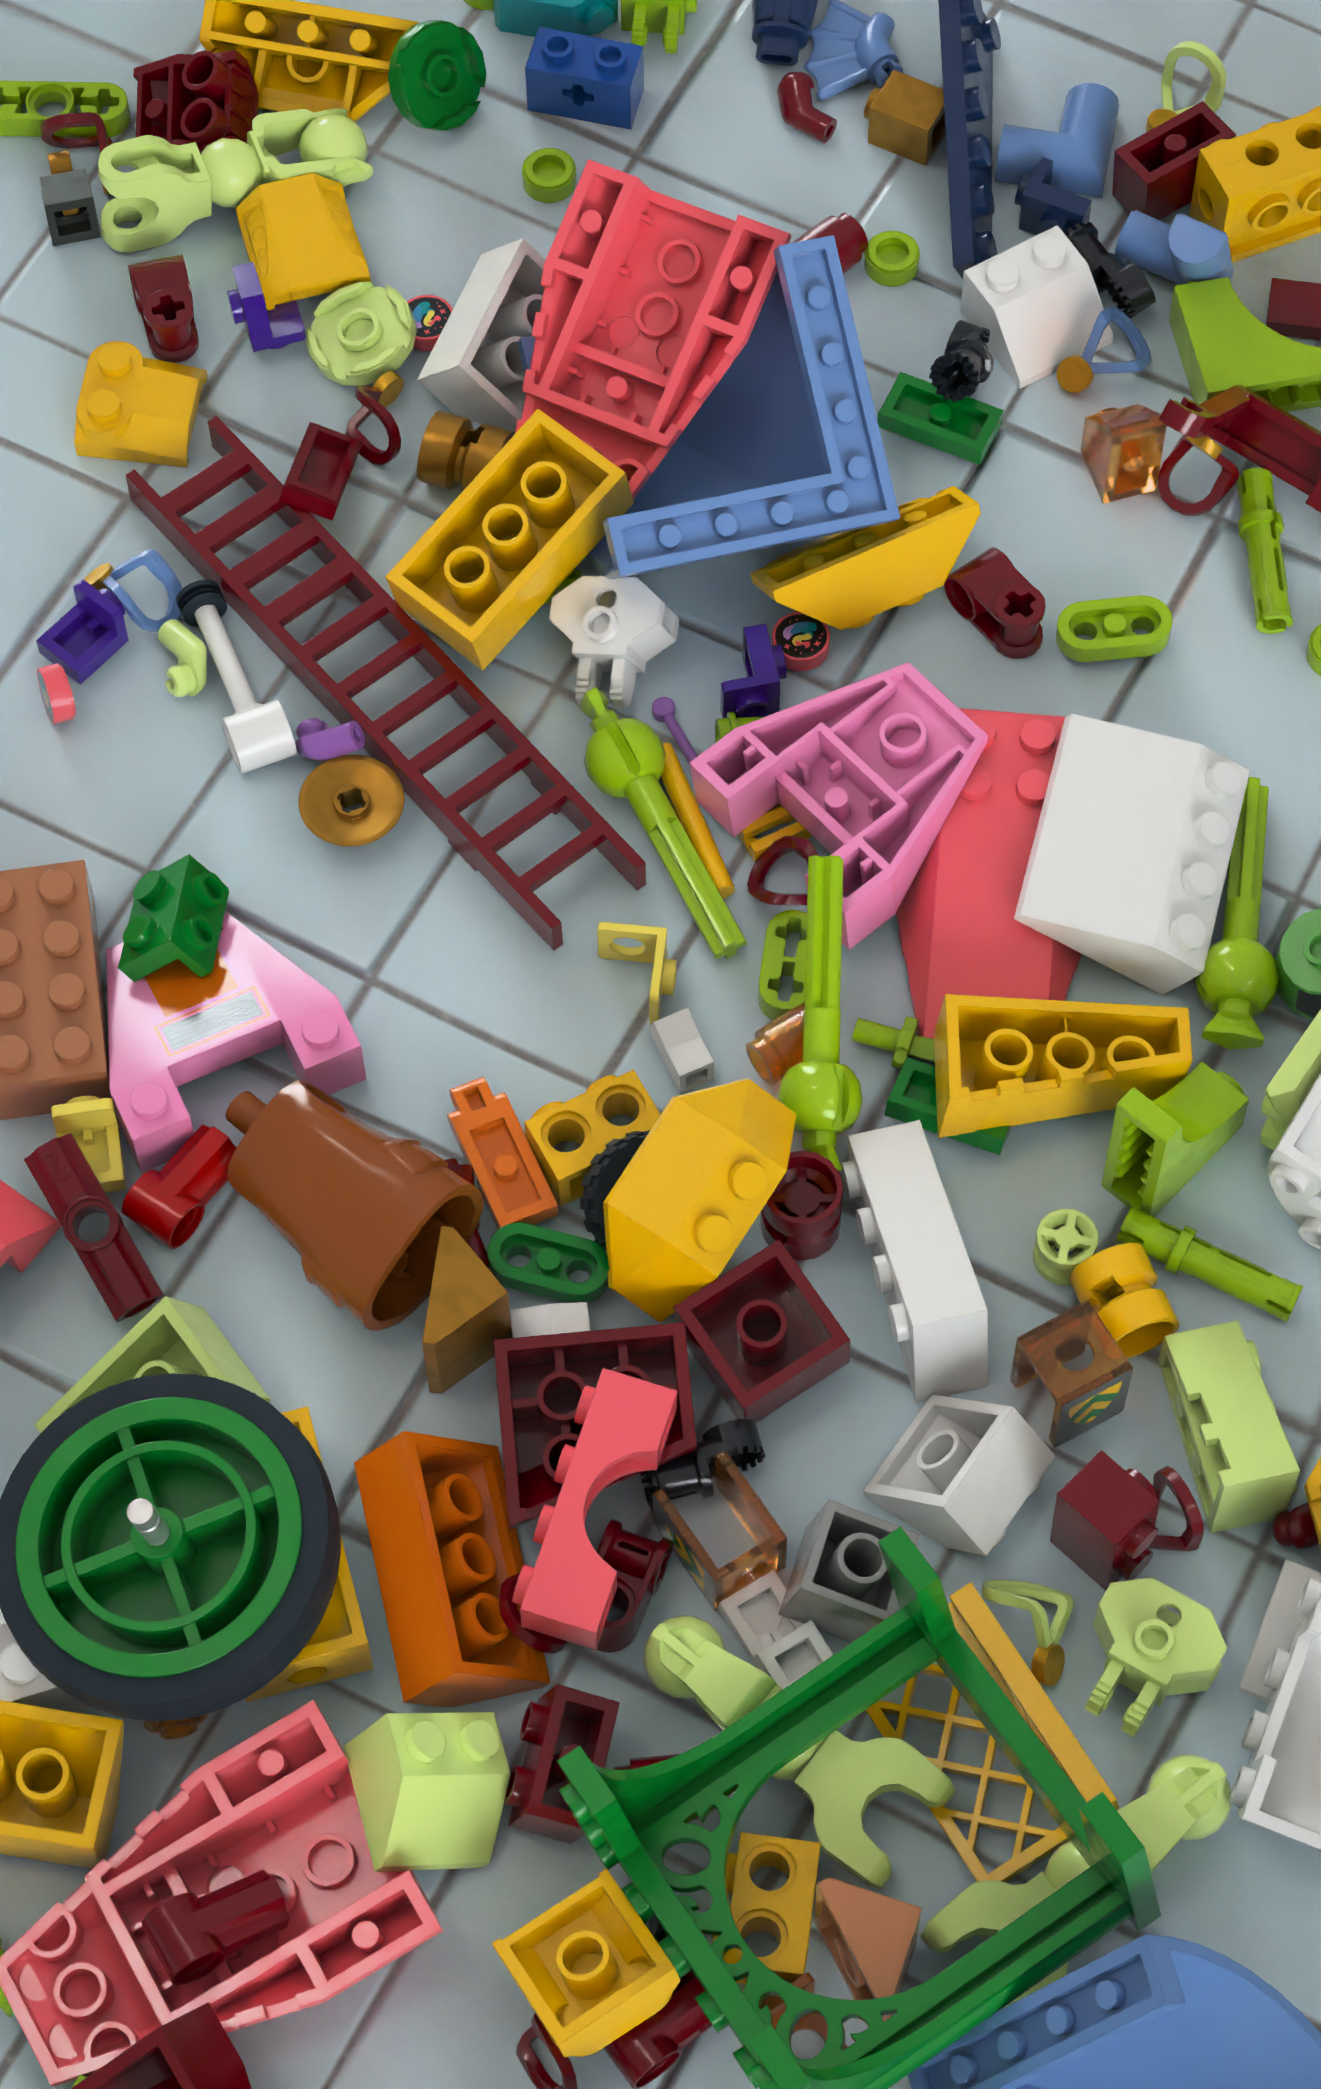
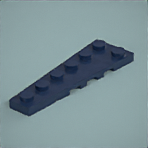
[938,0,1001,279]

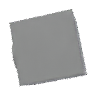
[778,1499,920,1643]

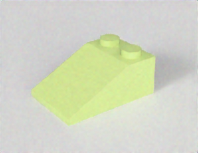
[34,1296,271,1433]

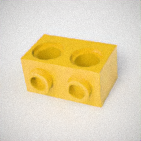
[524,1069,661,1207]
[712,1832,821,1985]

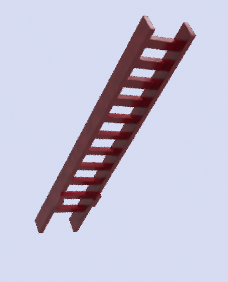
[125,415,646,951]

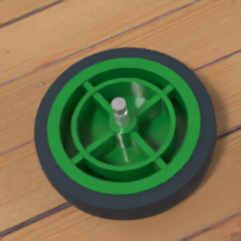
[0,1373,341,1721]

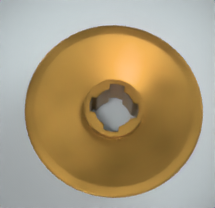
[298,755,405,847]

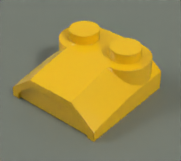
[74,341,208,467]
[491,1868,681,2057]

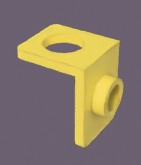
[597,922,677,1025]

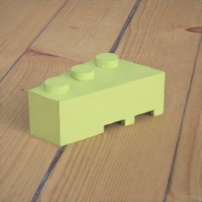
[1158,1320,1300,1534]

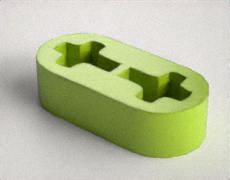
[758,910,807,1023]

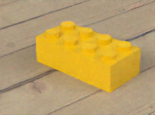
[385,409,634,671]

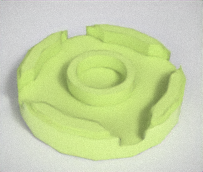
[306,282,417,386]

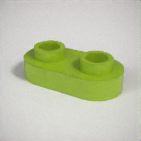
[1056,595,1173,662]

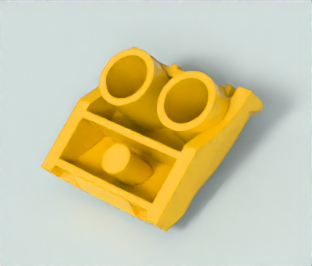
[236,173,371,311]

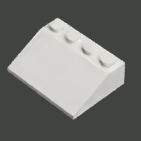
[1014,713,1250,995]

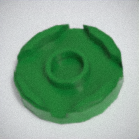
[388,20,487,131]

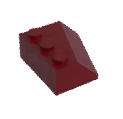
[493,1322,697,1530]

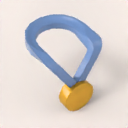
[1056,307,1151,393]
[84,550,182,632]

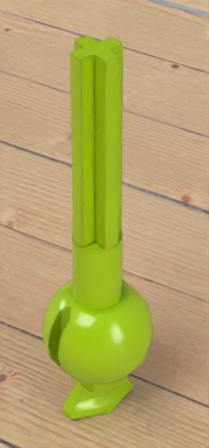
[579,687,747,960]
[1195,777,1279,1050]
[778,855,863,1172]

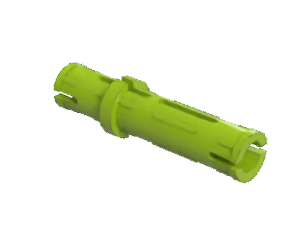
[1236,468,1293,634]
[1116,1206,1304,1322]

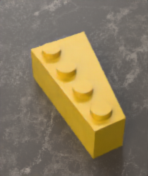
[934,994,1193,1138]

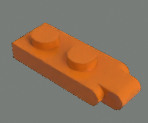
[447,1076,559,1230]

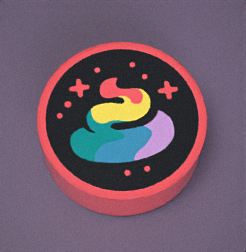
[407,295,453,351]
[772,612,830,671]
[37,663,76,725]

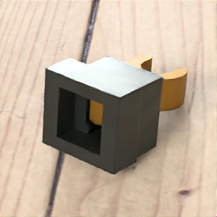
[40,150,101,246]

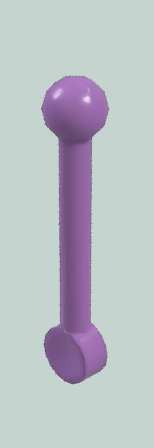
[652,697,698,765]

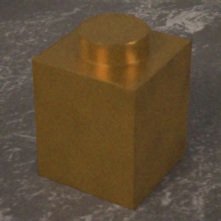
[864,70,946,166]

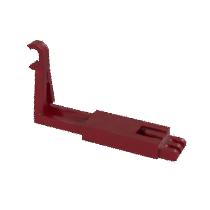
[1159,385,1321,512]

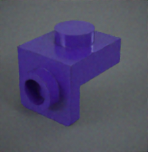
[227,262,307,352]
[36,579,129,685]
[720,624,787,718]

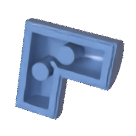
[995,83,1119,198]
[1115,210,1234,285]

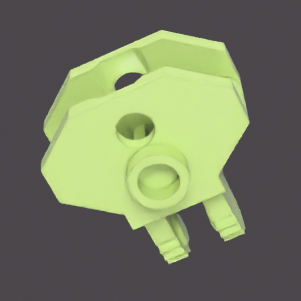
[1084,1577,1227,1737]

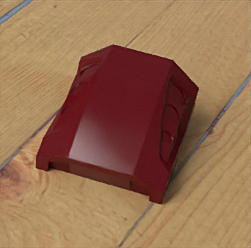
[133,50,259,154]

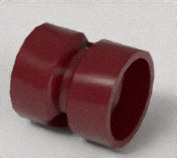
[760,1150,843,1261]

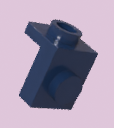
[1014,157,1092,236]

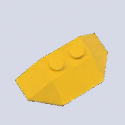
[199,0,418,122]
[750,486,981,630]
[603,1079,797,1323]

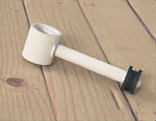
[176,579,297,774]

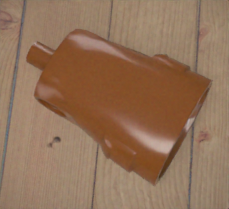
[225,1079,484,1331]

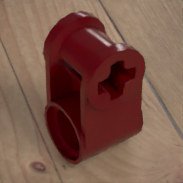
[128,254,199,363]
[944,547,1046,659]
[597,1519,674,1653]

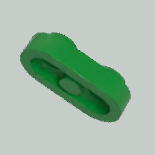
[487,1222,610,1304]

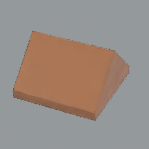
[814,1877,922,2027]

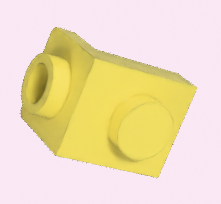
[51,1096,127,1193]

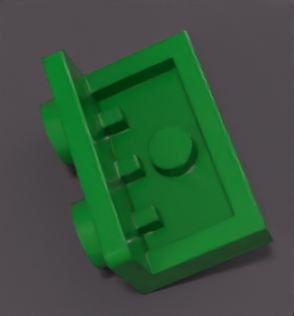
[118,854,229,982]

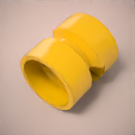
[1069,1243,1180,1360]

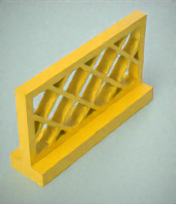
[866,1582,1119,1882]

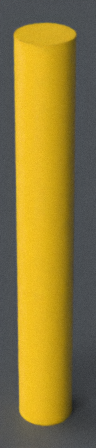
[661,743,735,899]

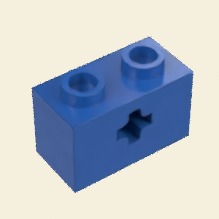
[525,27,644,130]

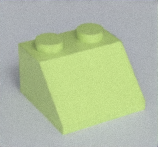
[343,1712,511,1872]

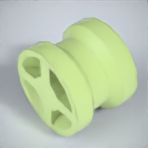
[1033,1209,1098,1286]

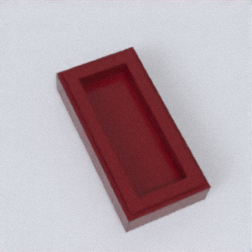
[279,422,363,521]

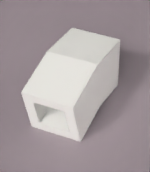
[649,1008,714,1093]
[510,1302,591,1338]

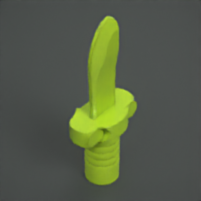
[852,1016,935,1069]

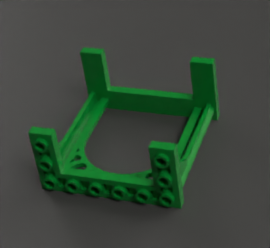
[557,1526,1161,2089]

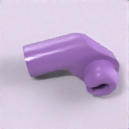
[295,718,365,761]

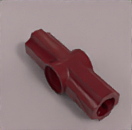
[24,1133,164,1322]

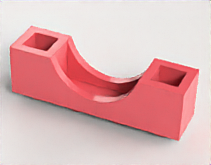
[512,1368,677,1650]

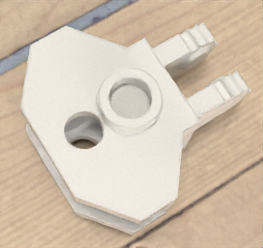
[549,576,679,708]

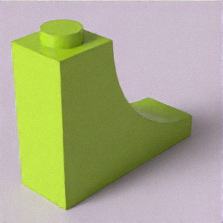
[1169,277,1321,412]
[1101,1061,1249,1217]

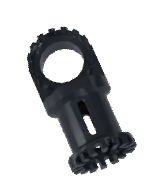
[1067,222,1156,319]
[929,320,994,402]
[640,1419,766,1512]

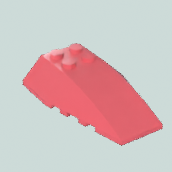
[515,159,792,536]
[896,708,1082,1039]
[0,1700,443,2087]

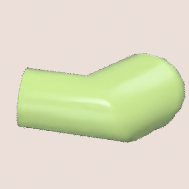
[158,619,207,697]

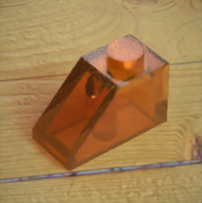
[1080,404,1167,504]

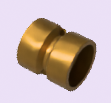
[417,410,515,491]

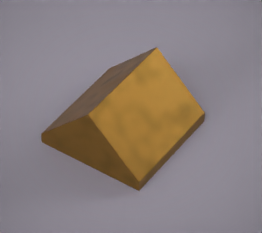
[422,1226,512,1394]

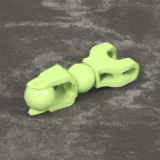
[98,108,373,252]
[643,1615,956,1889]
[920,1755,1231,2008]

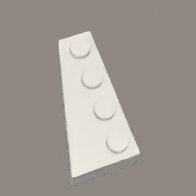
[840,1120,989,1403]

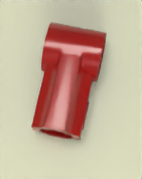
[122,1124,237,1249]

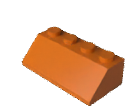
[354,1431,551,1708]

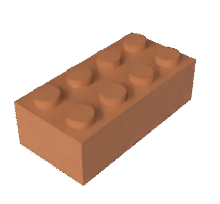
[0,860,112,1120]

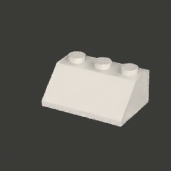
[417,238,546,432]

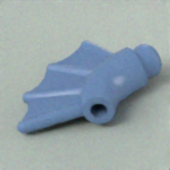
[804,0,903,101]

